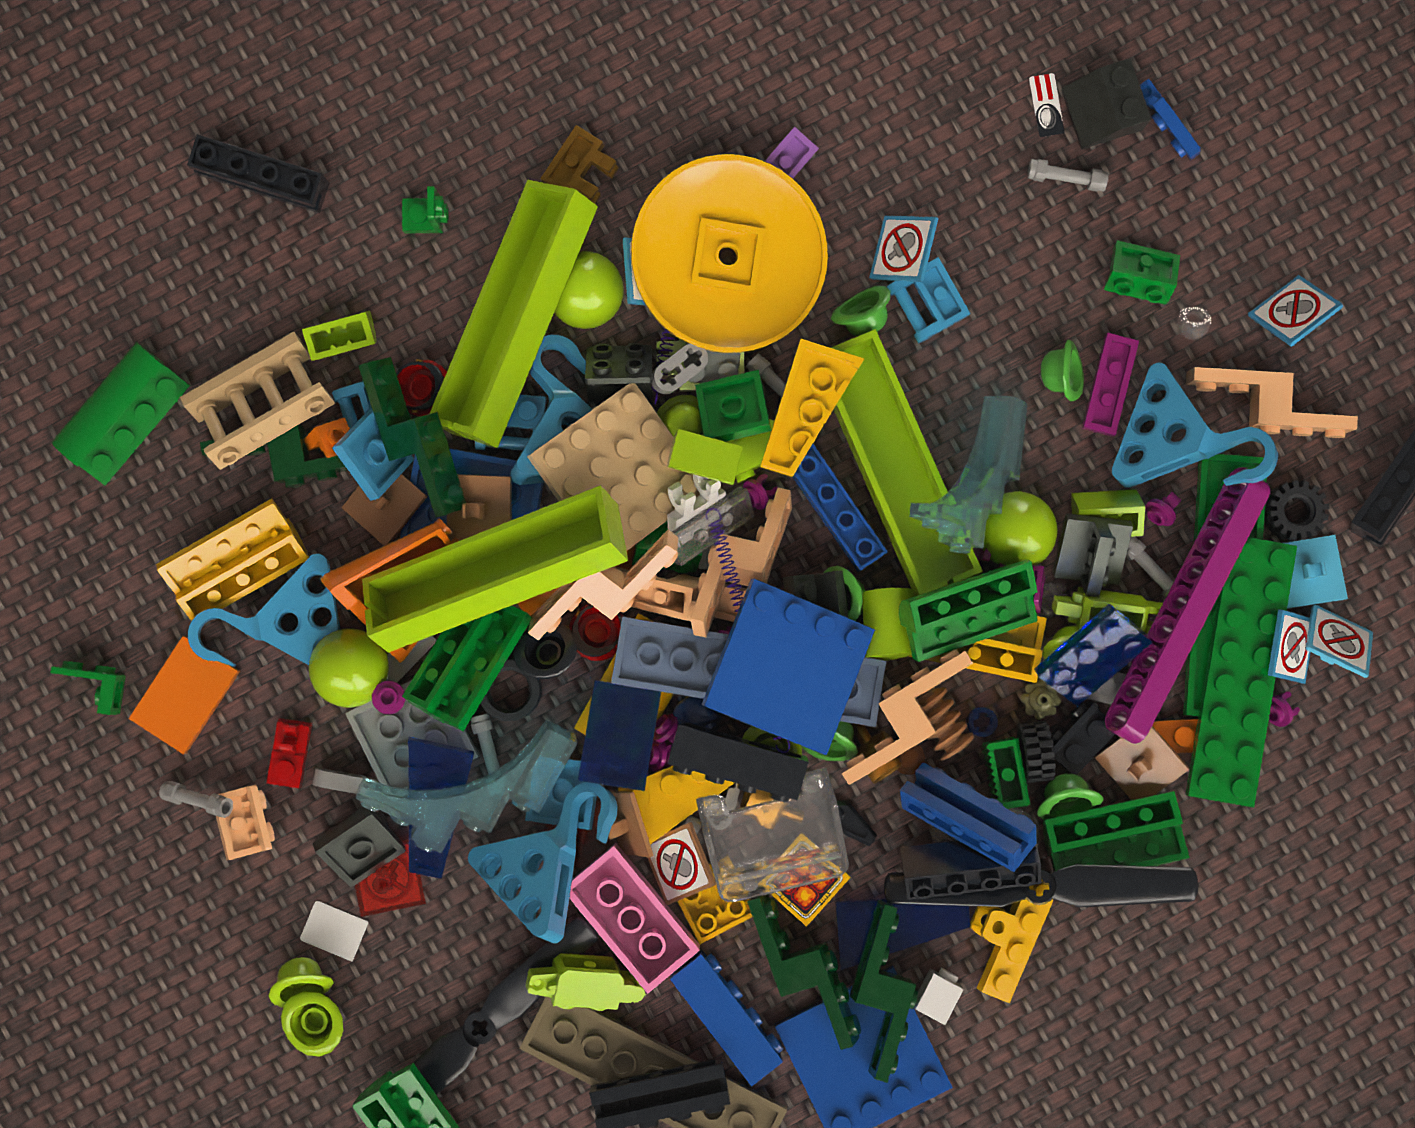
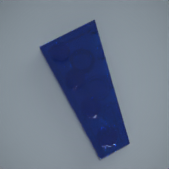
[408,736,474,879]

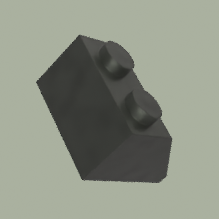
[1061,58,1151,150]

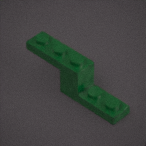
[359,357,466,518]
[200,424,351,488]
[747,891,861,1050]
[850,900,918,1083]

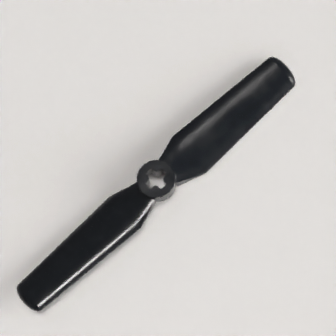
[884,864,1198,908]
[364,918,599,1127]

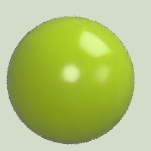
[554,251,624,329]
[978,491,1058,566]
[309,628,389,708]

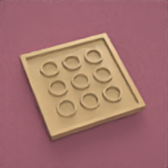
[527,383,700,551]

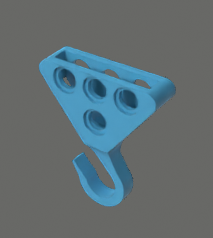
[510,335,593,485]
[1112,363,1278,488]
[188,554,340,667]
[468,782,618,943]

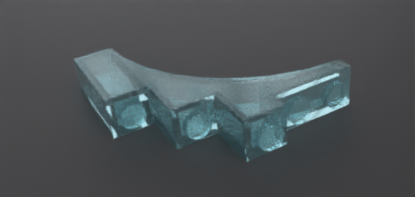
[909,396,1027,553]
[356,720,577,853]

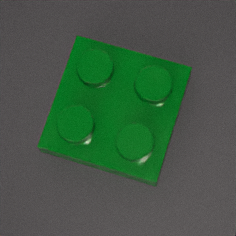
[695,369,771,442]

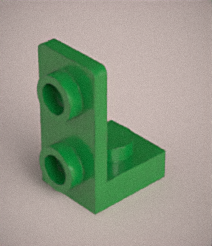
[402,186,449,234]
[50,661,126,715]

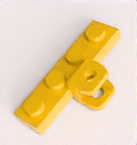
[970,879,1053,1003]

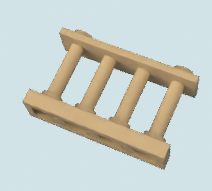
[180,332,335,470]

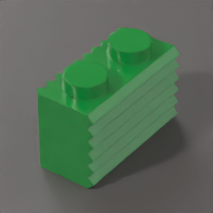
[981,737,1030,809]

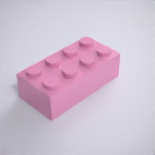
[569,842,700,993]

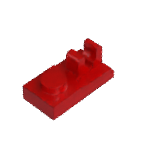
[266,718,312,789]

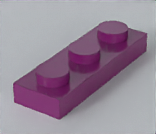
[1081,333,1139,437]

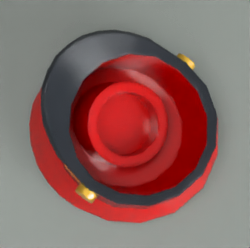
[396,359,447,416]
[569,604,624,661]

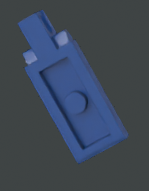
[1140,79,1201,161]

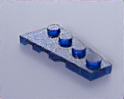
[835,898,970,970]

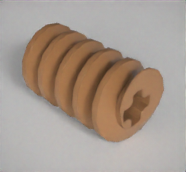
[916,687,974,761]

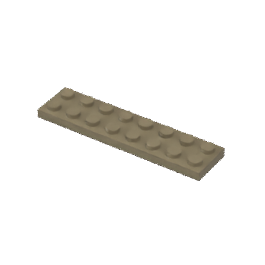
[519,997,787,1128]

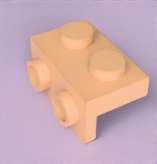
[216,784,275,860]

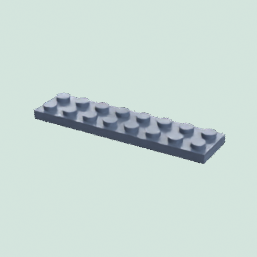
[611,617,886,727]

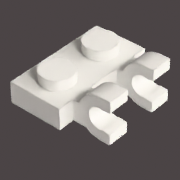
[667,474,726,545]

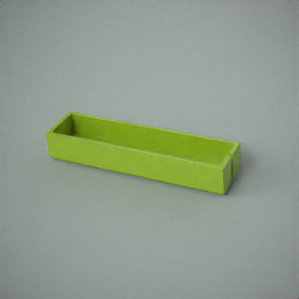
[430,180,598,448]
[831,329,983,596]
[362,485,628,652]

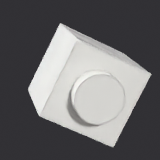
[914,968,964,1025]

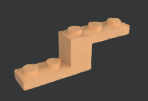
[1186,367,1358,438]
[687,488,792,638]
[528,529,679,640]
[616,567,747,622]
[842,649,973,785]

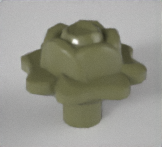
[1020,679,1061,720]

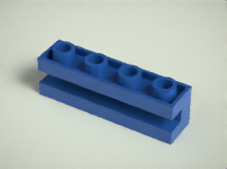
[792,444,888,573]
[900,762,1037,872]
[670,950,784,1087]

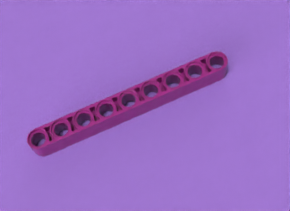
[1105,467,1270,744]

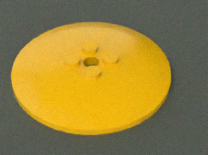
[631,154,828,353]

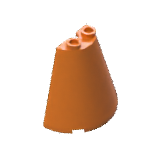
[320,518,459,663]

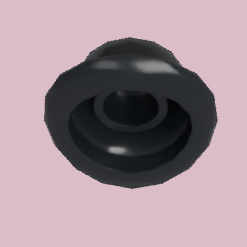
[513,623,578,679]

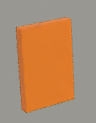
[128,636,240,754]

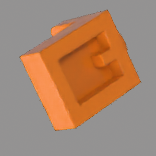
[303,417,350,458]

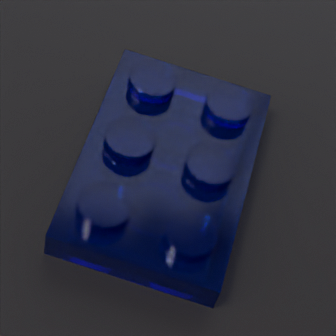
[1034,604,1153,707]
[578,680,661,791]

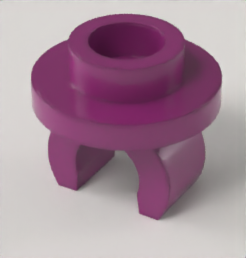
[743,474,778,510]
[1145,491,1181,526]
[372,681,406,714]
[1269,692,1300,727]
[653,713,678,743]
[645,740,673,772]

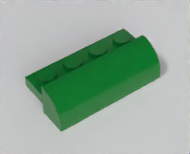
[51,341,190,485]
[899,559,1038,662]
[402,605,532,731]
[1043,791,1190,871]
[352,1063,460,1128]

